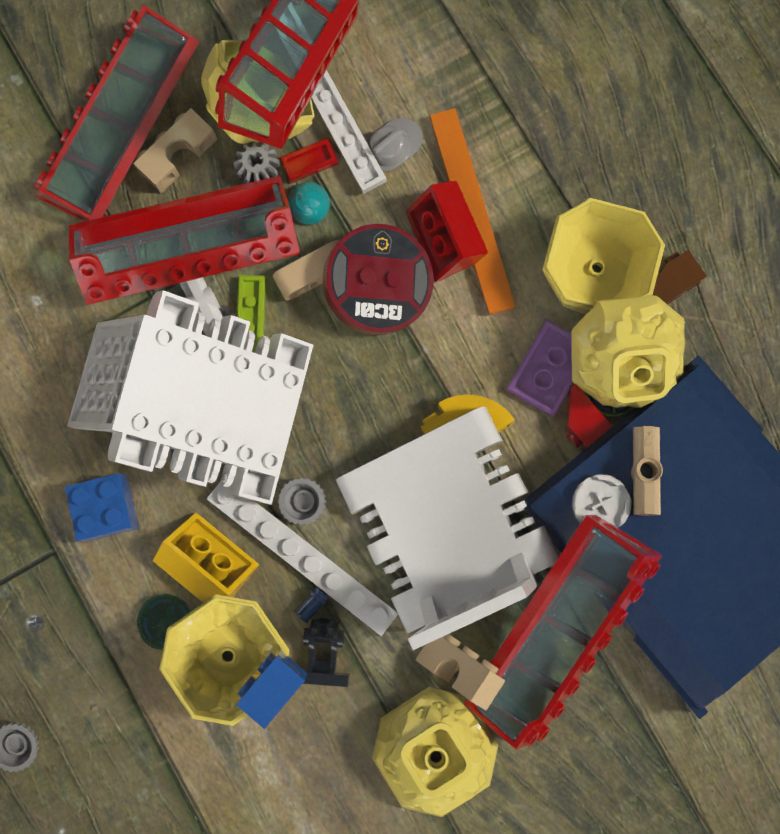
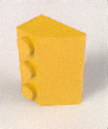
[153,513,259,603]

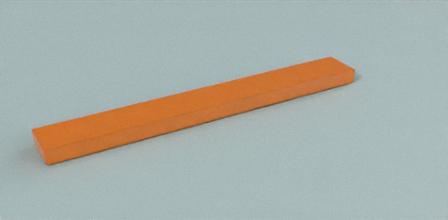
[430,108,516,316]

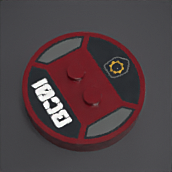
[323,224,434,336]

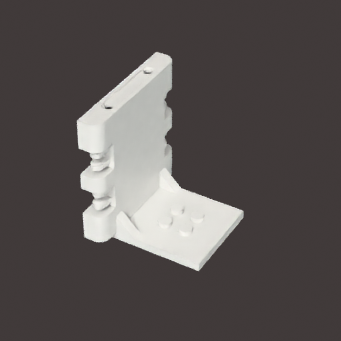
[67,290,313,505]
[336,406,559,650]

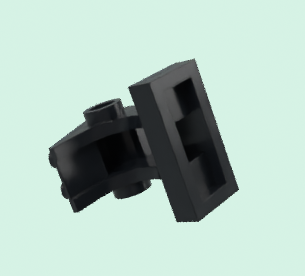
[303,618,350,687]

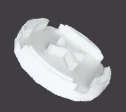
[572,474,631,532]

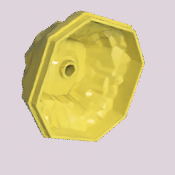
[571,295,685,408]
[159,594,290,726]
[372,687,498,817]

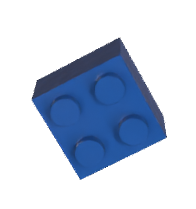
[65,473,139,543]
[236,650,307,729]

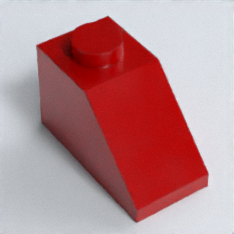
[565,384,612,450]

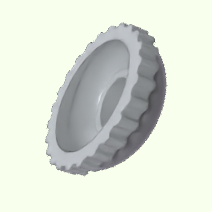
[278,478,326,525]
[0,722,39,772]

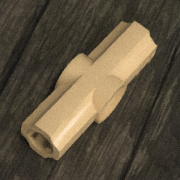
[631,426,663,516]

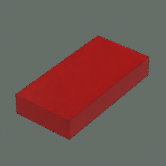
[280,138,339,184]

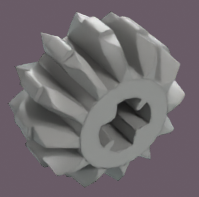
[234,141,280,184]

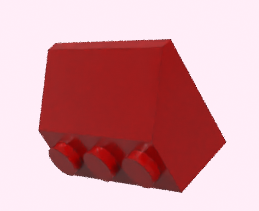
[405,180,488,282]

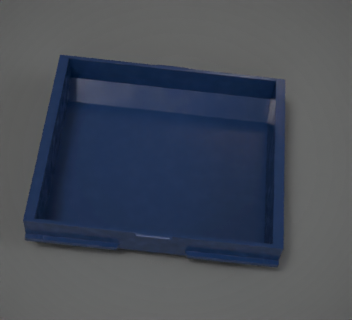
[523,355,780,719]

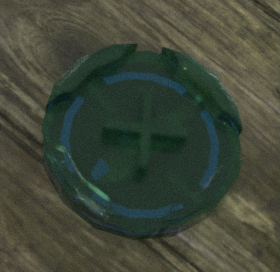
[137,594,192,651]

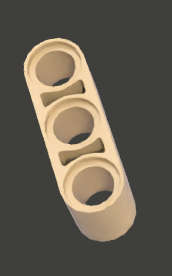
[273,239,340,301]

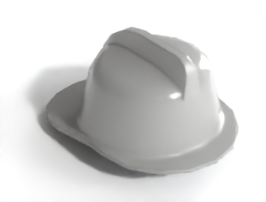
[367,118,423,172]

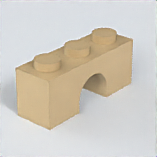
[133,109,217,193]
[415,634,505,710]

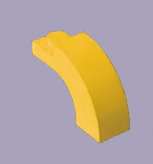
[420,395,515,435]

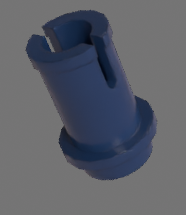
[294,586,329,623]

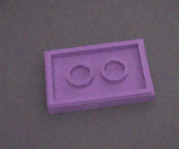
[506,320,574,417]

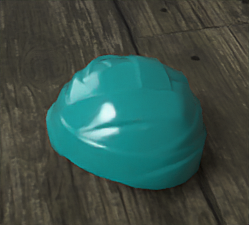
[288,182,330,225]

